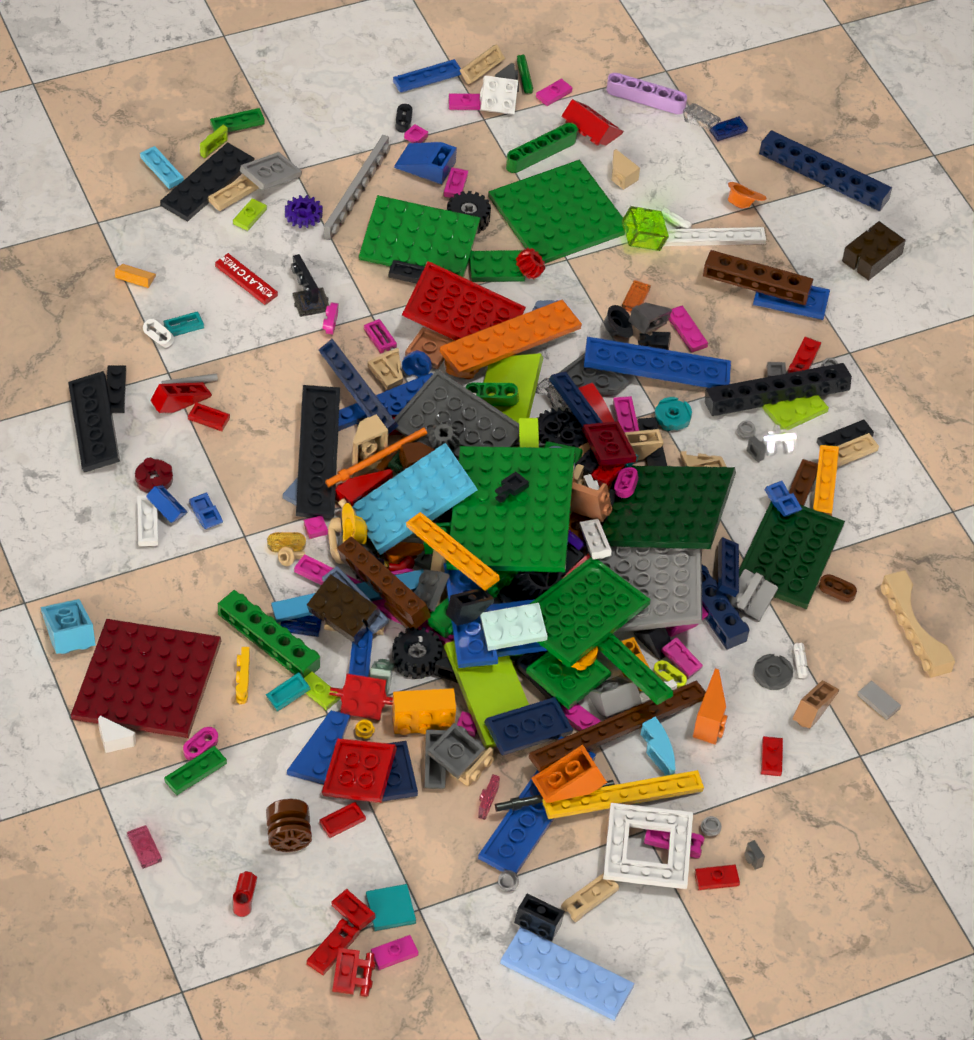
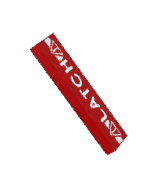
[215,253,278,305]

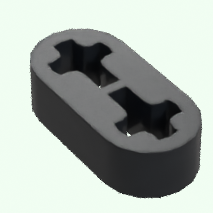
[395,104,413,133]

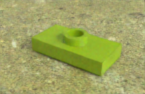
[200,125,228,158]
[233,198,267,231]
[304,672,341,711]

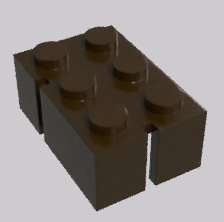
[842,221,906,281]
[306,574,380,644]

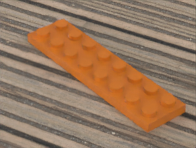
[439,299,582,377]

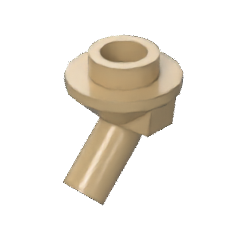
[278,547,305,566]

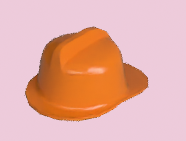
[728,182,767,209]

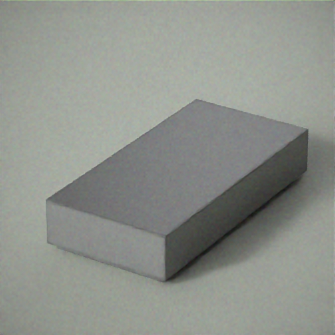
[857,681,901,720]

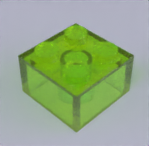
[622,206,669,251]

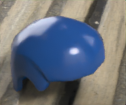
[402,350,432,378]

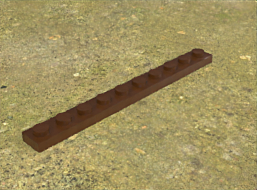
[529,680,706,772]

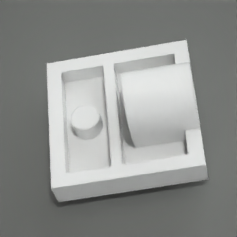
[480,76,518,115]

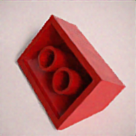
[562,99,624,146]

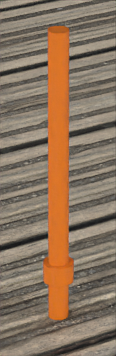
[325,427,427,487]

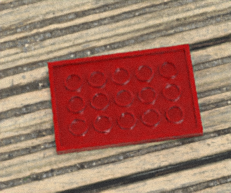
[402,261,526,341]

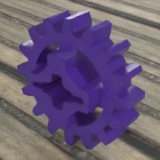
[285,195,323,228]

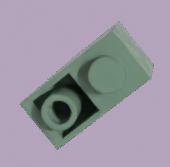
[370,659,394,694]

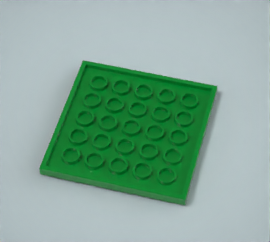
[488,159,631,264]

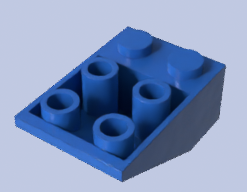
[394,142,457,184]

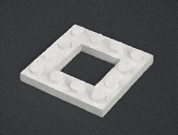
[603,803,693,889]

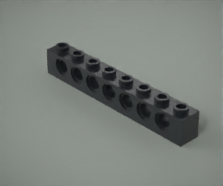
[705,363,852,416]

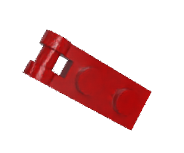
[787,337,822,373]
[307,918,360,976]

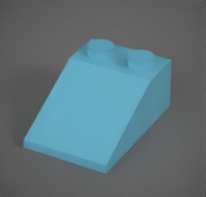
[41,599,96,654]

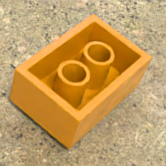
[392,688,456,735]

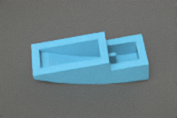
[640,717,676,776]

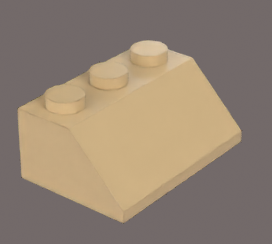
[352,414,388,478]

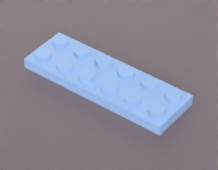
[500,927,634,1021]

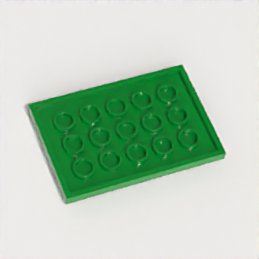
[359,195,480,278]
[530,557,651,668]

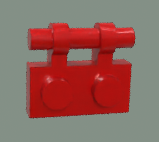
[332,948,376,997]

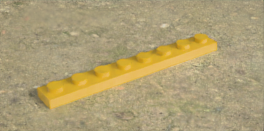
[543,770,704,819]

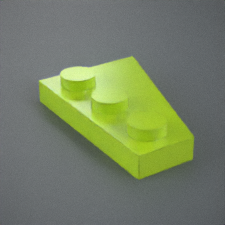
[762,395,829,432]

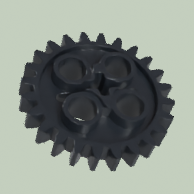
[537,407,588,448]

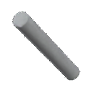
[161,373,218,384]

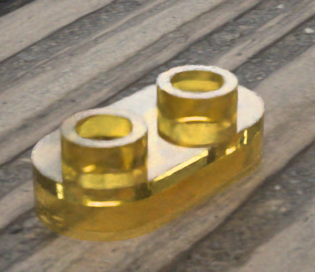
[267,532,306,552]

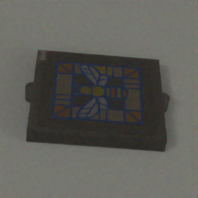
[292,287,329,317]

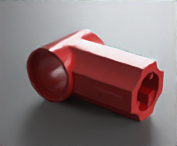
[233,871,258,917]

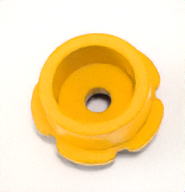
[355,719,375,739]

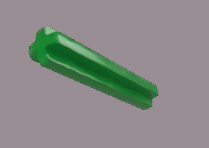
[517,54,533,94]

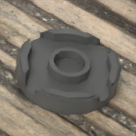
[754,654,793,690]

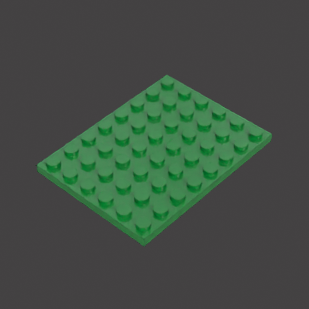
[446,446,575,572]

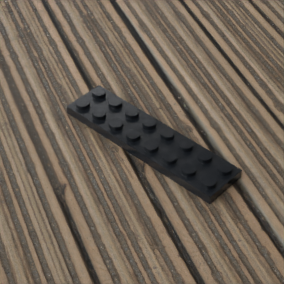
[296,385,340,519]

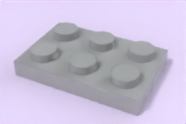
[240,152,302,190]

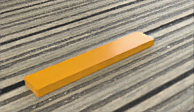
[406,512,500,591]

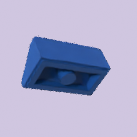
[146,485,188,523]

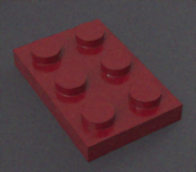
[582,421,637,466]

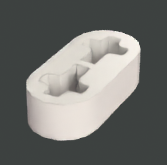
[143,319,174,348]

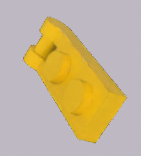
[235,647,250,705]

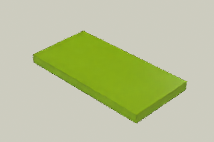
[484,353,544,442]
[444,641,529,749]

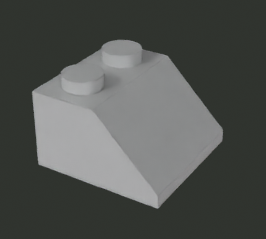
[588,675,642,718]

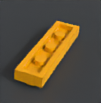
[813,445,839,516]

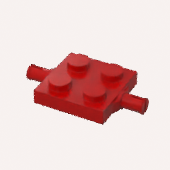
[329,673,393,720]

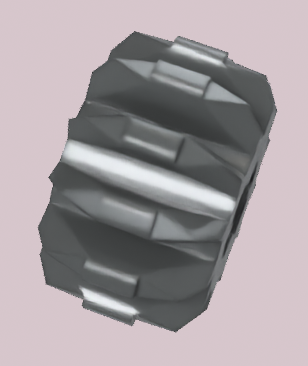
[429,420,461,450]

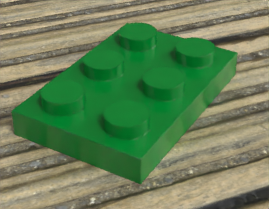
[469,250,525,282]

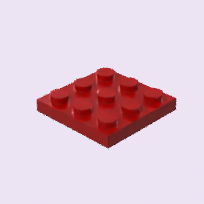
[322,738,397,803]

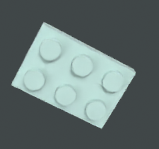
[480,603,547,651]

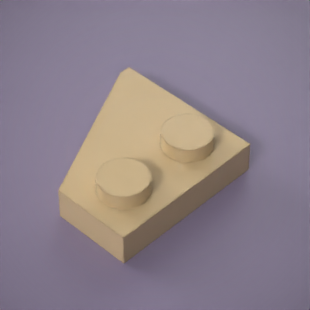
[368,348,403,390]
[680,451,727,467]

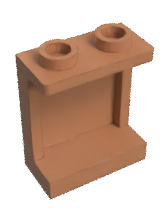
[570,474,612,522]

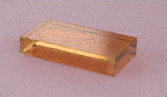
[622,280,651,311]

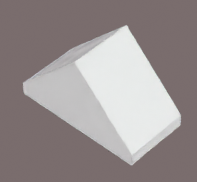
[98,716,136,753]

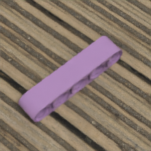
[607,73,687,114]

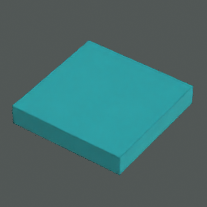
[366,884,416,931]

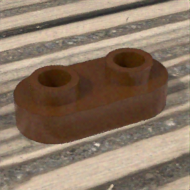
[819,574,857,602]

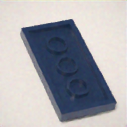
[484,697,573,756]

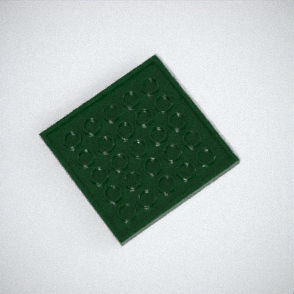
[602,465,736,549]

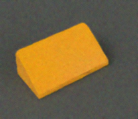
[115,264,156,288]

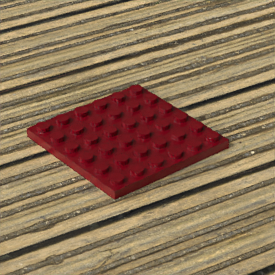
[71,619,222,739]

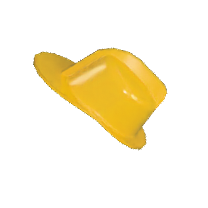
[342,503,368,544]

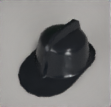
[604,305,633,338]

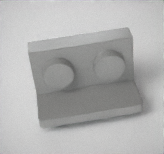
[728,569,778,621]

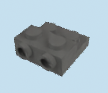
[427,723,485,779]

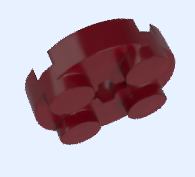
[135,457,173,493]

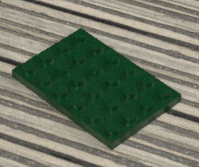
[739,502,845,609]

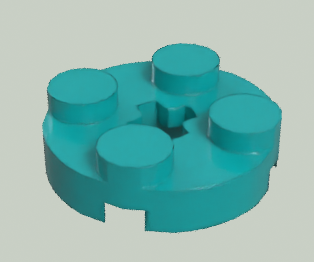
[654,397,692,431]

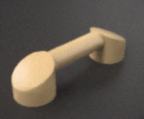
[328,517,344,564]

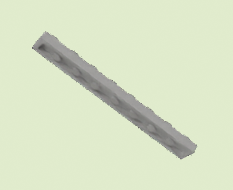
[324,135,391,240]

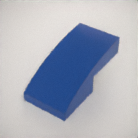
[764,480,802,517]
[189,492,223,529]

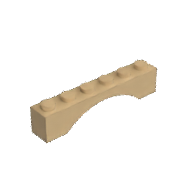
[881,570,955,678]

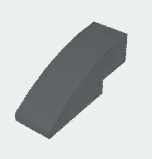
[425,730,447,789]

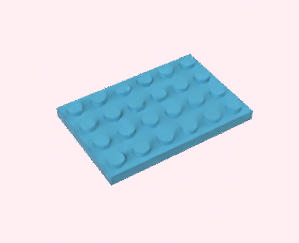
[352,443,477,555]

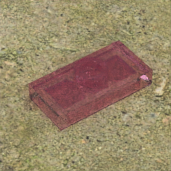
[478,774,500,820]
[127,825,162,869]

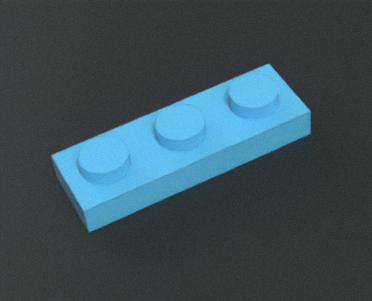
[140,146,184,189]

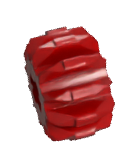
[516,248,546,279]

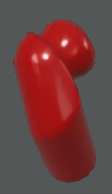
[388,556,415,572]

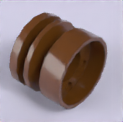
[266,798,312,852]

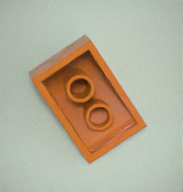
[693,668,728,745]
[531,745,607,803]

